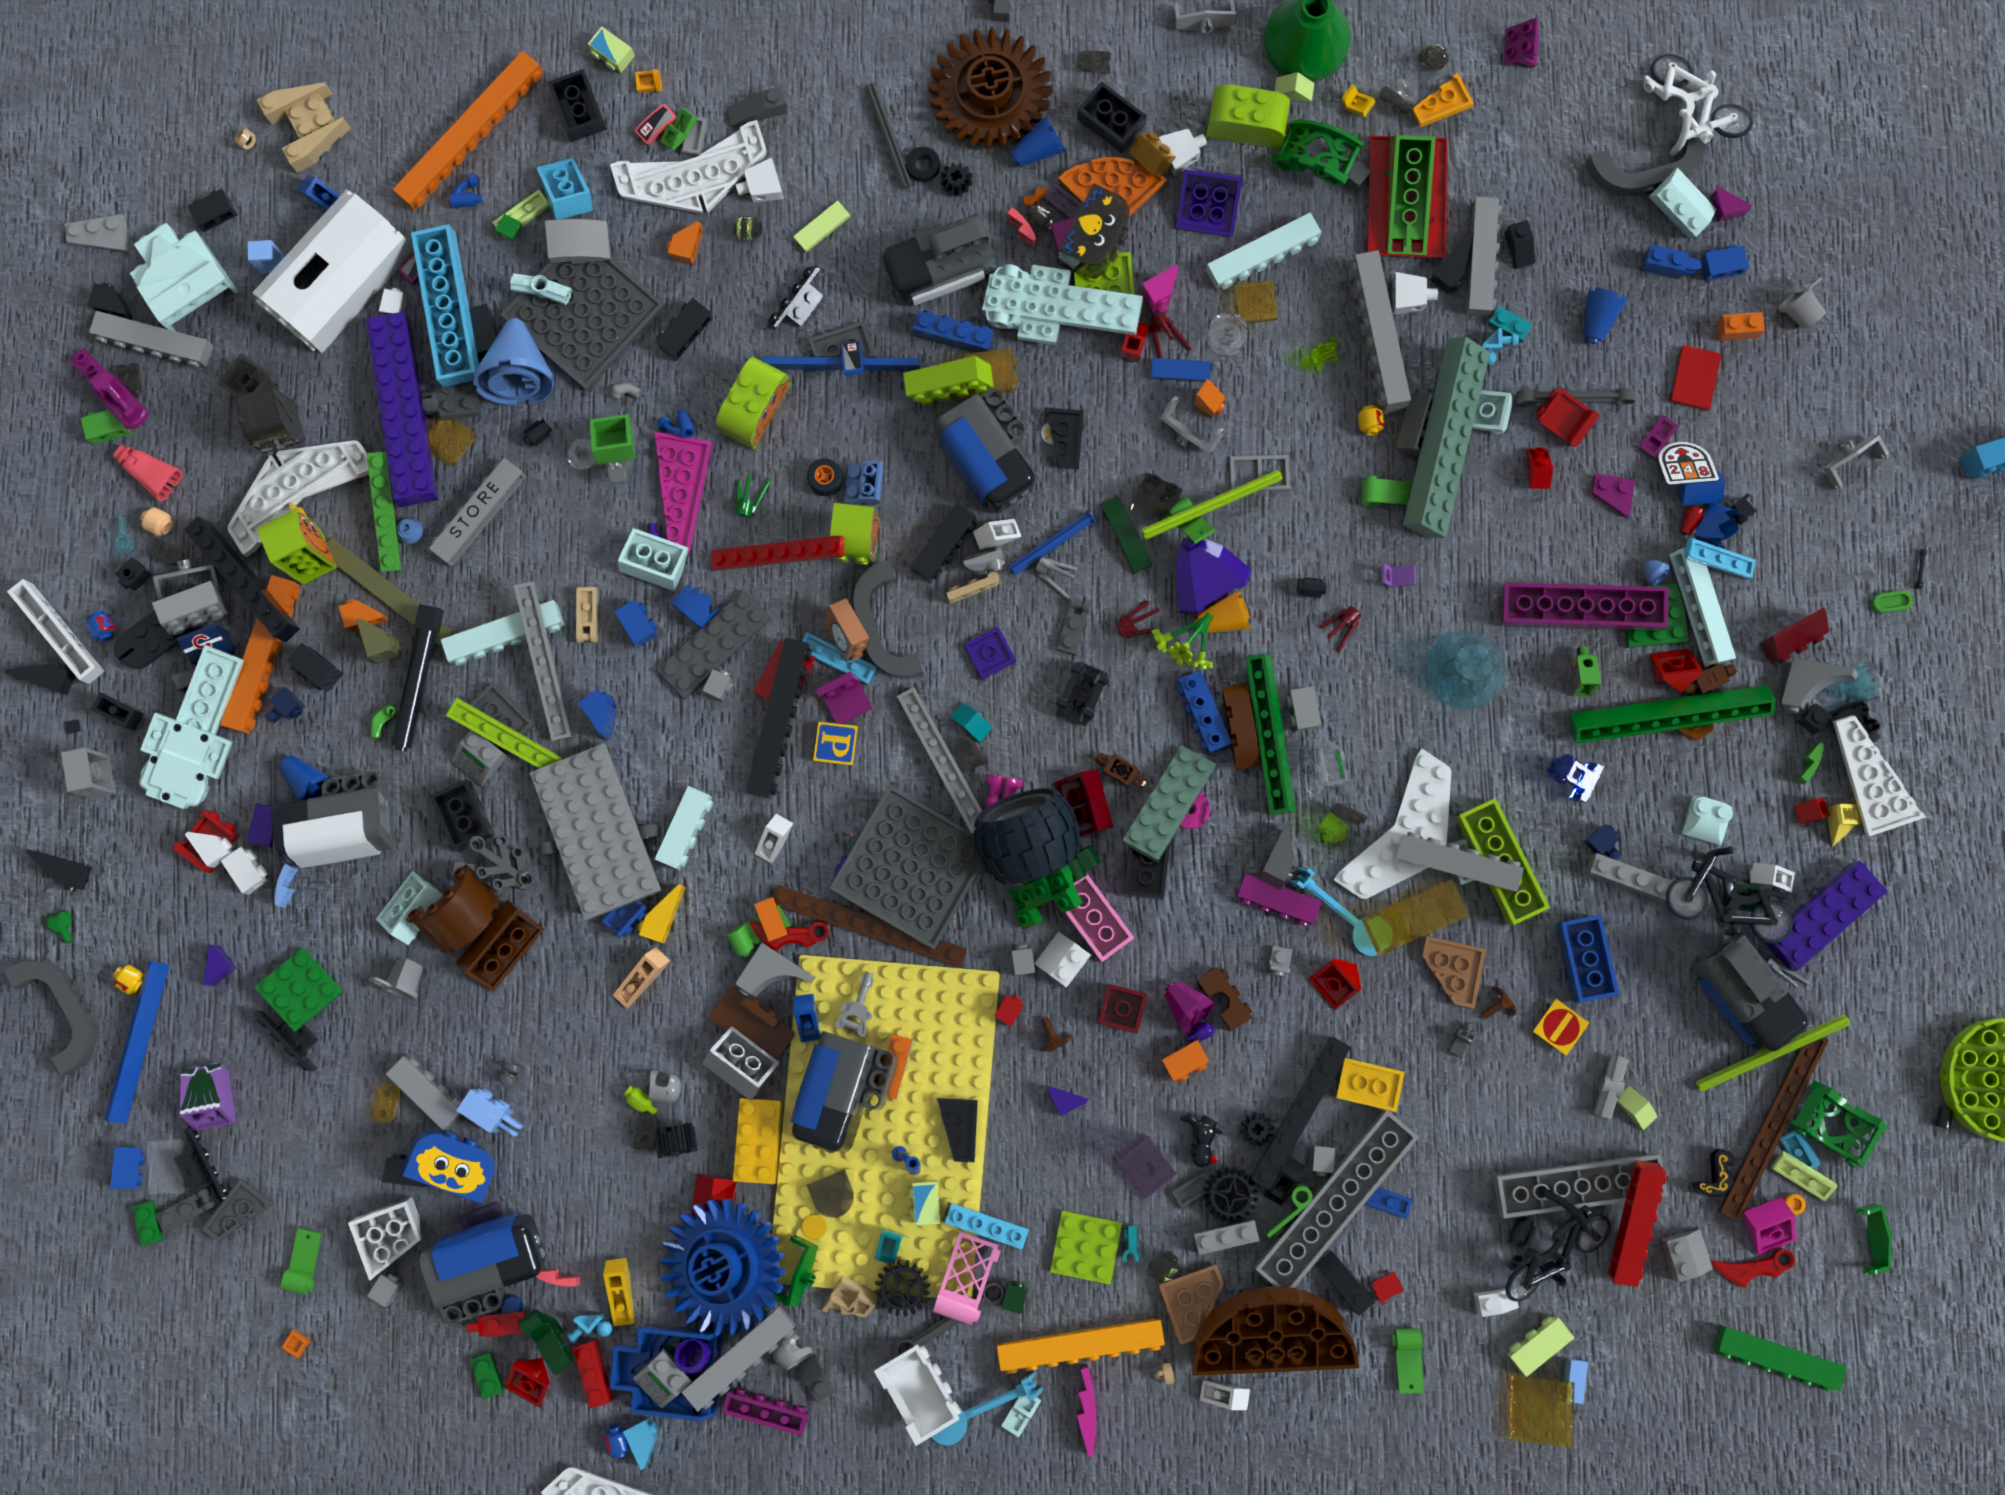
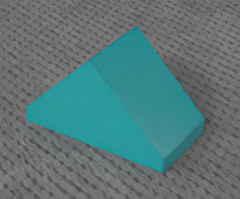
[950,702,993,743]
[874,1228,904,1264]

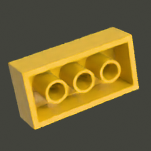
[733,1098,783,1184]

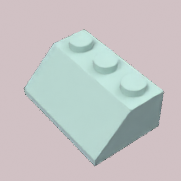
[1649,168,1716,238]
[618,528,689,591]
[376,871,443,945]

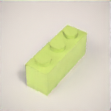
[1506,1316,1574,1377]

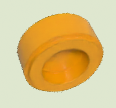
[1784,1194,1806,1215]

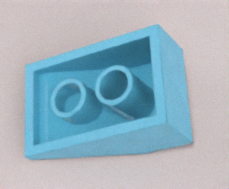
[536,158,593,220]

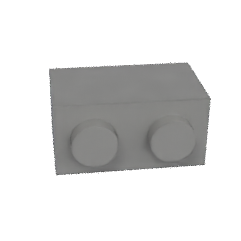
[1286,686,1322,732]

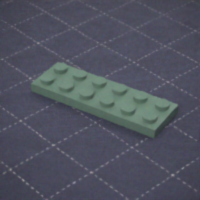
[1122,745,1216,863]

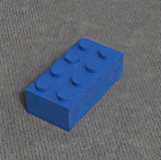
[1556,915,1620,1003]

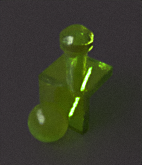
[1301,337,1340,373]

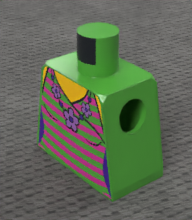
[1571,647,1601,696]

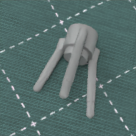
[1036,557,1077,601]
[1765,958,1809,988]

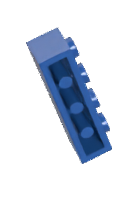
[913,310,993,356]
[1176,670,1232,755]

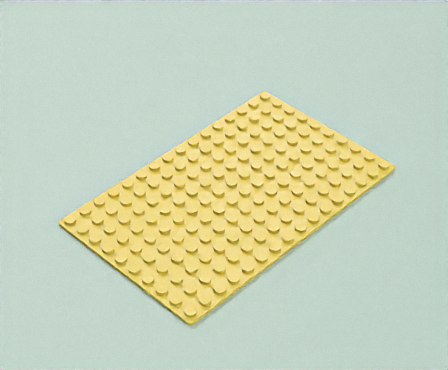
[772,955,1000,1298]

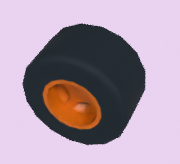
[807,458,843,496]

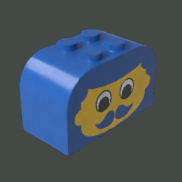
[400,1130,494,1204]

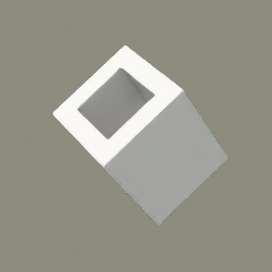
[379,288,408,315]

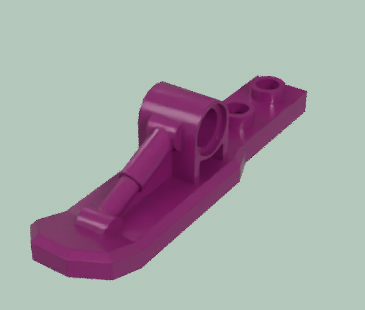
[69,348,149,430]

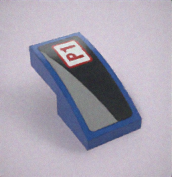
[841,341,864,376]

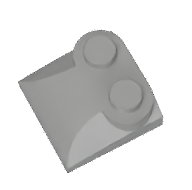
[961,546,1005,572]

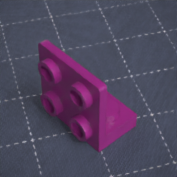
[815,671,872,724]

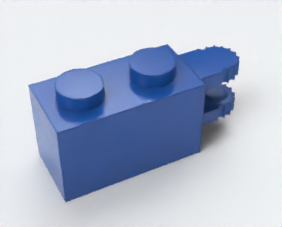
[1641,244,1702,279]

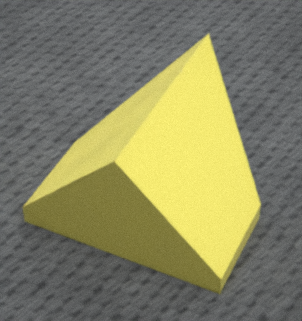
[1827,804,1861,847]

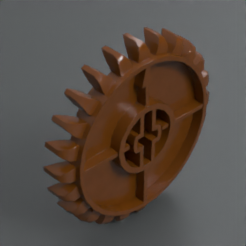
[928,27,1052,149]

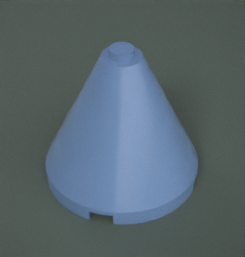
[473,318,554,406]

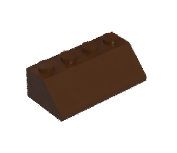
[456,900,545,992]

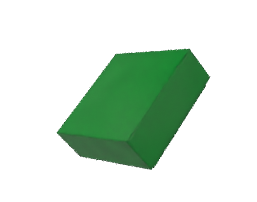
[495,214,523,241]

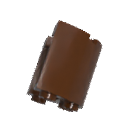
[406,864,500,953]

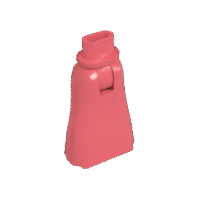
[113,444,183,501]

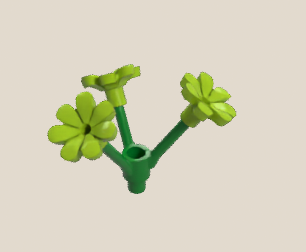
[1152,613,1213,669]

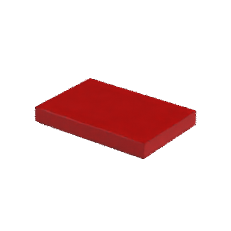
[1670,345,1722,411]
[753,640,816,701]

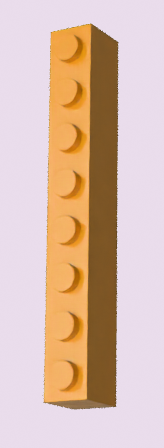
[997,1318,1165,1374]

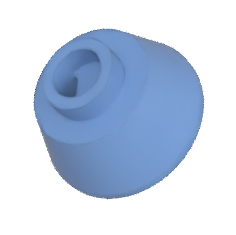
[397,518,423,544]
[1643,560,1670,586]

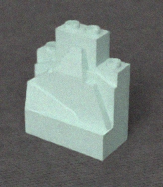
[130,223,239,331]

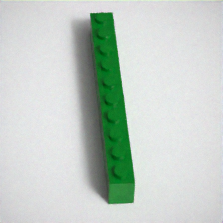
[1569,685,1776,744]

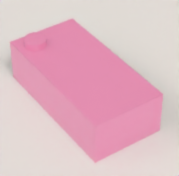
[1065,874,1134,962]

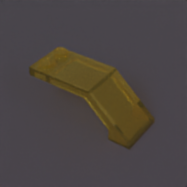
[1361,879,1469,956]

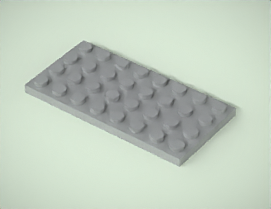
[530,743,662,921]

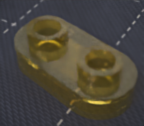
[373,1083,400,1124]

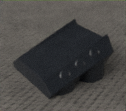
[1829,699,1881,743]

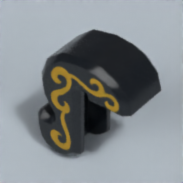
[1691,1149,1735,1197]

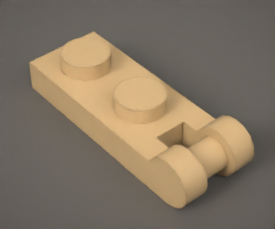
[946,572,1000,604]
[576,587,598,643]

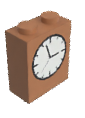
[823,598,869,662]

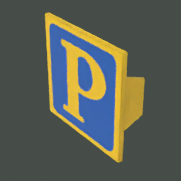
[813,722,858,766]

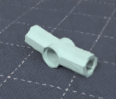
[510,273,572,305]

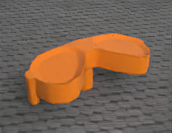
[1023,187,1048,208]

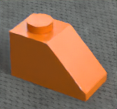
[666,222,703,265]
[1194,379,1226,419]
[339,599,388,632]

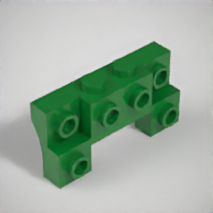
[1008,865,1083,930]

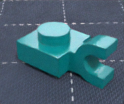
[1122,1225,1139,1262]

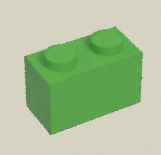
[81,408,131,445]

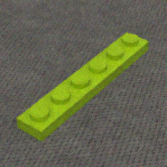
[446,698,563,769]

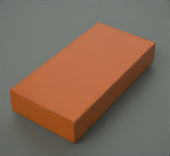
[754,897,788,942]

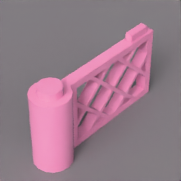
[933,1232,1001,1326]

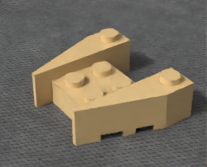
[257,82,351,173]

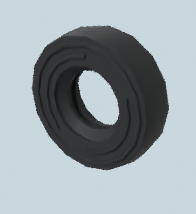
[906,146,940,182]

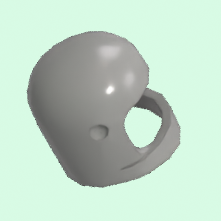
[649,1070,681,1104]

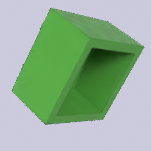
[589,414,636,465]

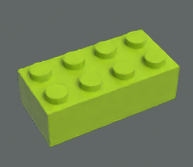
[903,356,994,406]

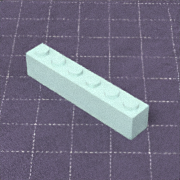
[1206,212,1321,290]
[1669,548,1736,667]
[441,600,565,666]

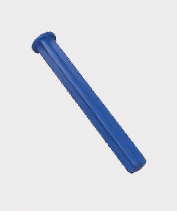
[1009,510,1096,575]

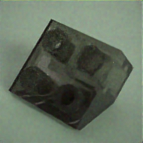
[1129,473,1183,517]

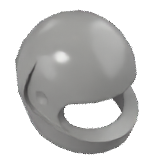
[772,1333,813,1370]

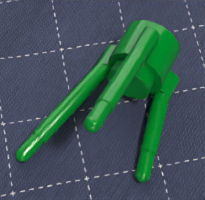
[735,474,772,517]

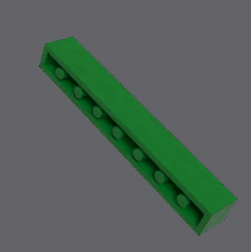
[1246,653,1296,816]

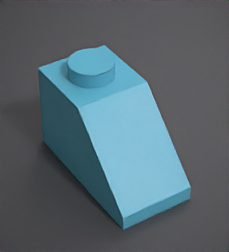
[623,1417,658,1470]

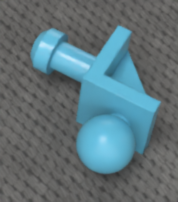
[1482,328,1519,365]
[567,1313,612,1343]

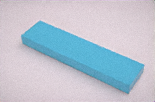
[1684,538,1756,580]
[802,632,877,685]

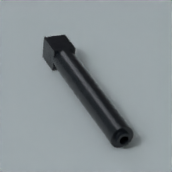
[391,604,444,752]

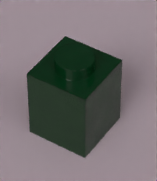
[1001,1280,1028,1314]

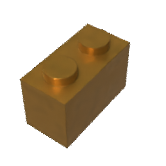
[1129,132,1176,176]

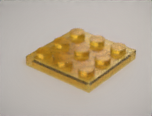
[1510,1375,1575,1448]

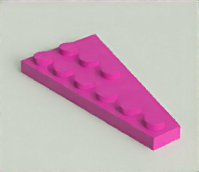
[654,432,713,556]

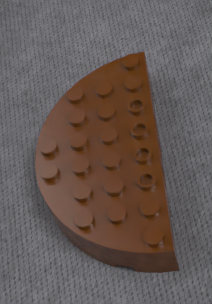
[1190,1286,1359,1376]

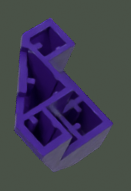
[1176,538,1251,614]

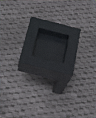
[1731,493,1757,525]

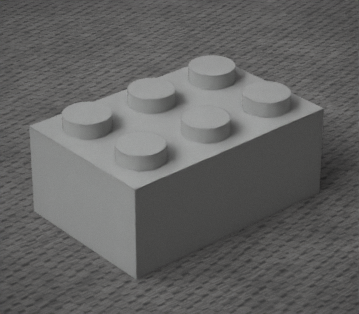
[152,581,228,635]
[60,748,115,799]
[702,1026,780,1101]

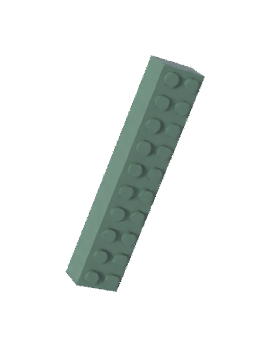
[1403,337,1490,538]

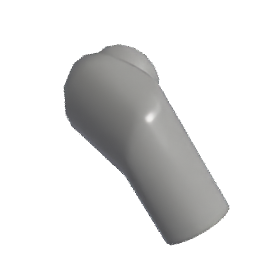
[611,383,641,399]

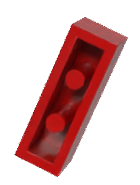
[573,1339,614,1409]

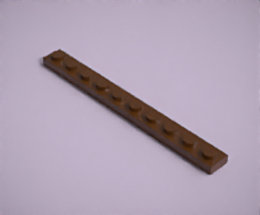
[773,884,967,968]
[1718,1037,1829,1222]

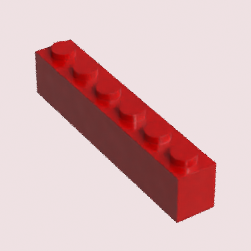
[1608,1160,1667,1287]

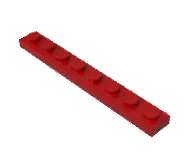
[711,535,845,571]

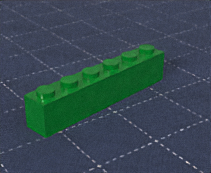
[1713,1325,1847,1393]

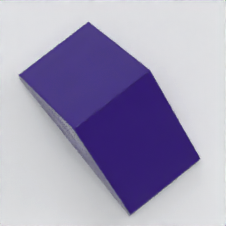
[203,945,237,986]
[1048,1086,1088,1116]

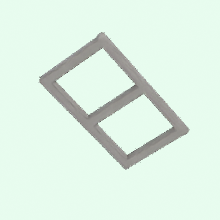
[1230,455,1291,491]

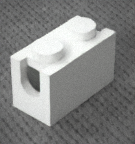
[221,847,269,895]

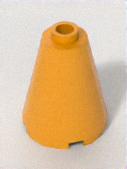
[1195,591,1252,633]

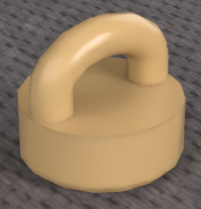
[234,127,256,150]
[1155,1363,1175,1385]

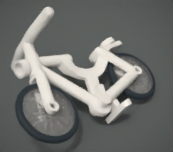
[1643,54,1753,157]

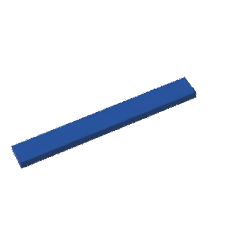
[763,356,920,371]
[104,961,170,1124]

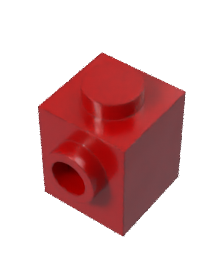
[994,994,1024,1027]

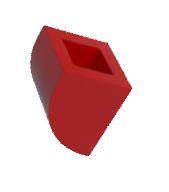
[1794,797,1830,825]

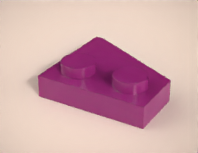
[1591,474,1635,518]

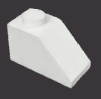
[973,519,1022,550]
[755,814,793,864]
[185,832,233,868]
[1750,863,1795,892]
[1474,1287,1519,1317]
[1200,1380,1250,1410]

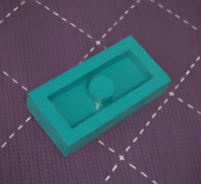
[1488,305,1533,343]

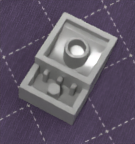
[545,219,611,264]

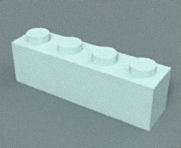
[655,786,713,870]

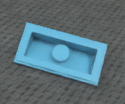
[1780,1129,1820,1169]

